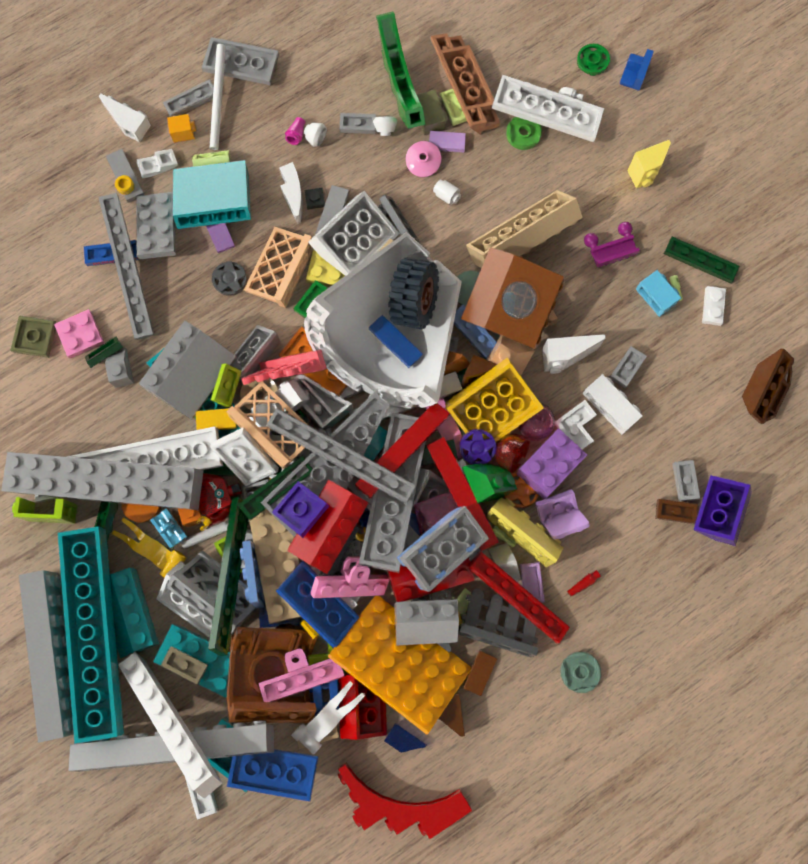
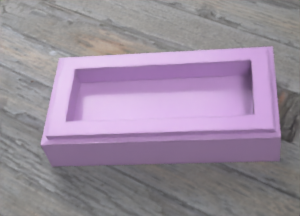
[429,131,466,153]
[519,562,545,602]

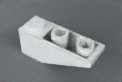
[99,93,151,142]

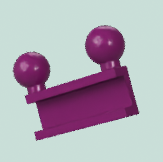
[584,221,640,268]

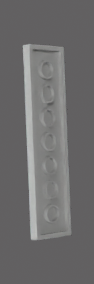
[359,413,426,573]

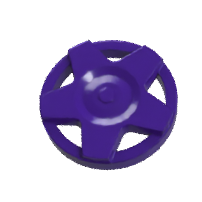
[460,429,496,465]

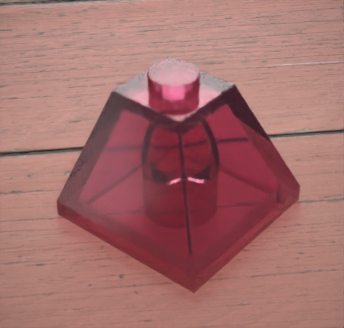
[414,492,458,536]

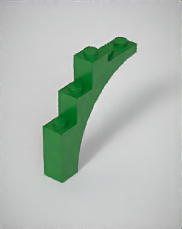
[376,11,426,129]

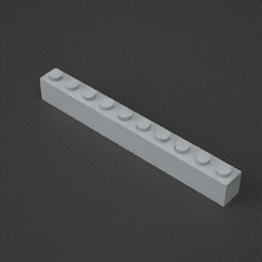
[69,721,274,772]

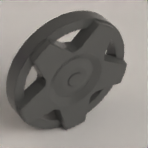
[212,261,247,296]

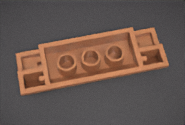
[431,33,500,135]

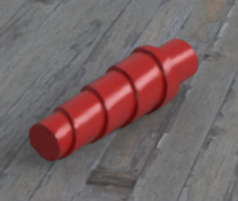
[567,570,601,597]

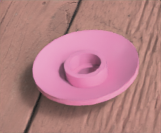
[406,141,441,177]

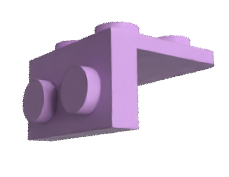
[535,489,590,539]

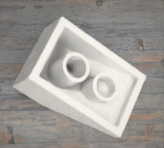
[542,335,605,374]

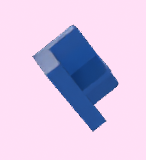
[620,49,654,90]

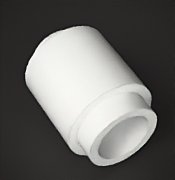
[433,180,461,205]

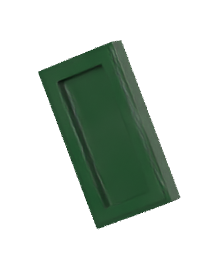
[85,336,123,368]

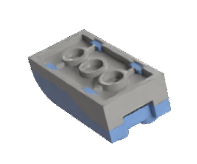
[396,506,489,592]

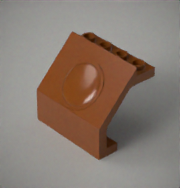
[227,627,318,723]

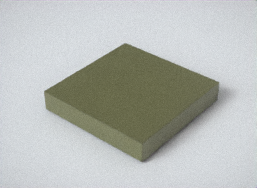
[10,316,57,358]

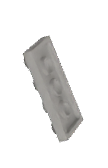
[202,37,279,85]
[136,192,176,260]

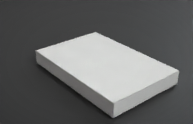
[210,427,279,486]

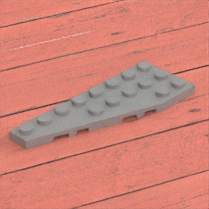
[261,392,389,537]

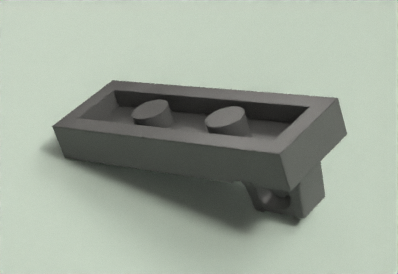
[378,195,419,242]

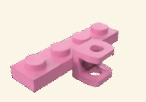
[311,556,389,598]
[259,649,344,702]

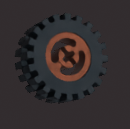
[388,258,439,330]

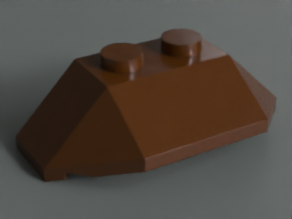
[742,349,794,424]

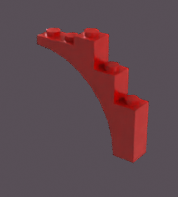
[337,762,472,839]

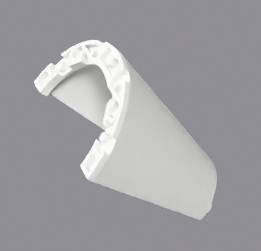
[304,232,462,408]

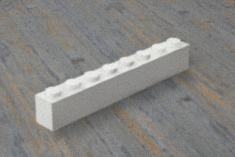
[118,652,222,798]

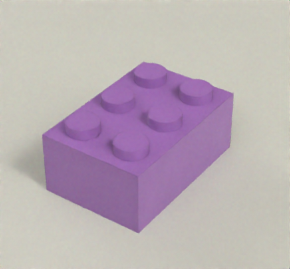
[516,428,587,500]

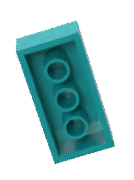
[153,624,230,698]

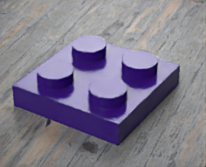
[272,481,329,538]

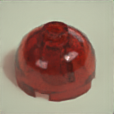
[495,434,530,473]

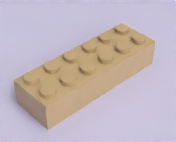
[466,190,583,268]
[249,509,302,624]

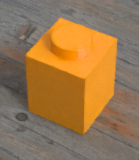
[167,114,197,143]

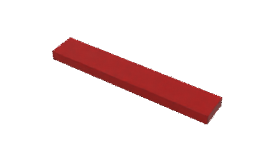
[355,403,450,499]
[426,437,499,551]
[467,551,570,643]

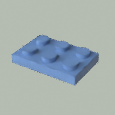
[240,540,265,608]

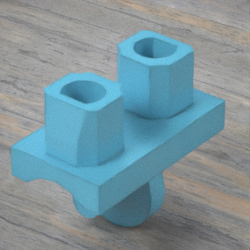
[150,508,188,549]

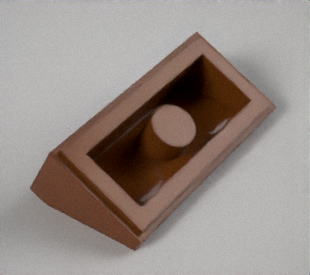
[463,650,497,696]

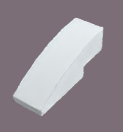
[280,162,303,224]

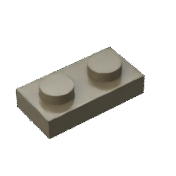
[161,646,209,685]

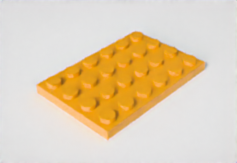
[328,596,472,735]

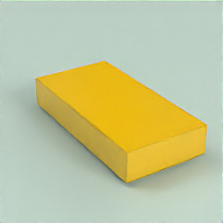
[196,408,237,430]

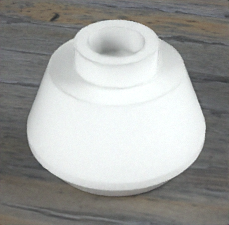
[373,116,397,136]
[304,123,327,147]

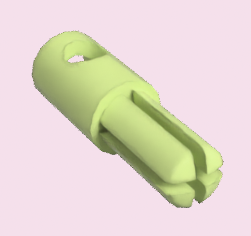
[669,275,683,301]
[492,526,516,548]

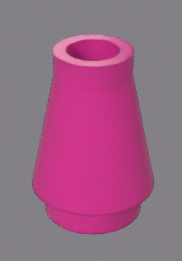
[285,117,305,145]

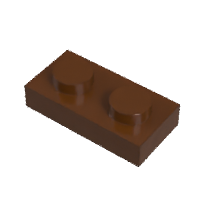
[655,499,698,524]

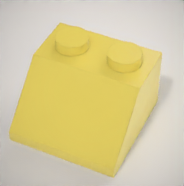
[627,140,671,189]

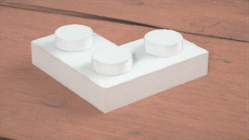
[554,400,597,450]

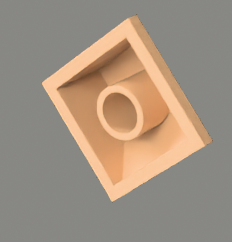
[487,335,535,375]

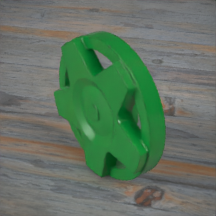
[577,43,610,76]

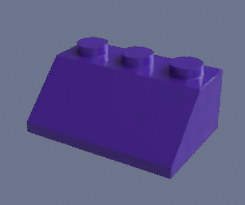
[693,475,752,546]

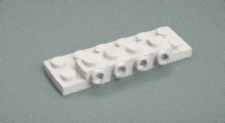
[492,75,604,142]

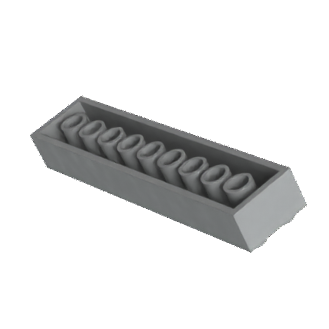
[1,452,203,510]

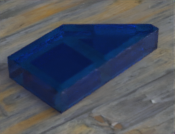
[384,723,427,753]

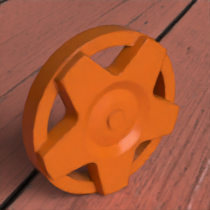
[504,472,538,508]

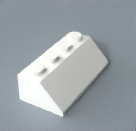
[156,561,244,638]

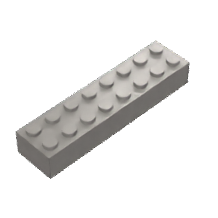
[19,570,74,743]

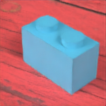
[636,270,681,317]

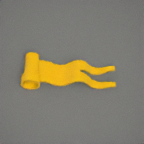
[112,517,187,578]

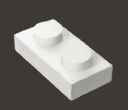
[702,286,726,326]

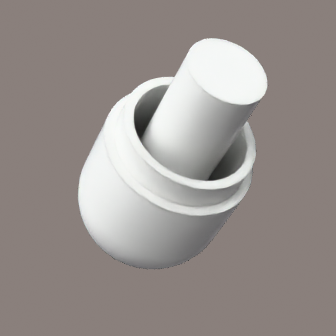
[559,87,583,101]

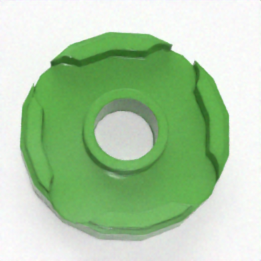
[506,117,542,150]

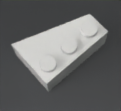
[291,374,353,430]

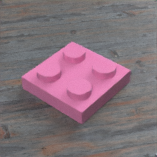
[54,309,105,358]

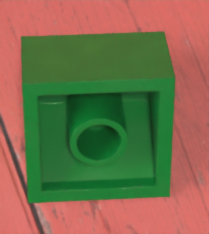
[462,463,517,503]

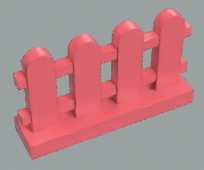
[242,349,327,385]

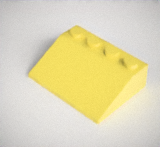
[486,497,564,567]

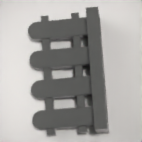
[458,588,538,658]

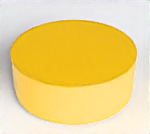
[115,175,134,195]

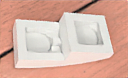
[137,149,178,179]

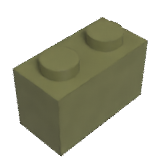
[417,90,448,135]

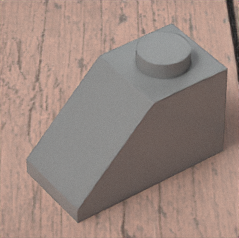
[105,348,134,388]

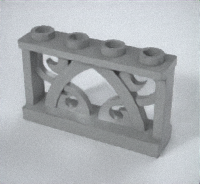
[167,551,257,635]

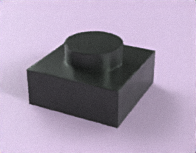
[305,188,325,210]

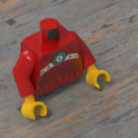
[196,473,242,531]

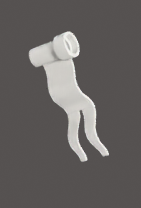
[291,681,365,755]

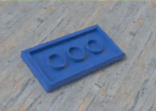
[276,561,359,648]
[227,749,319,802]

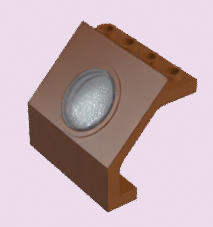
[461,247,564,350]

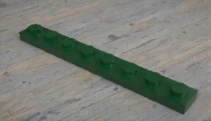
[208,497,248,656]

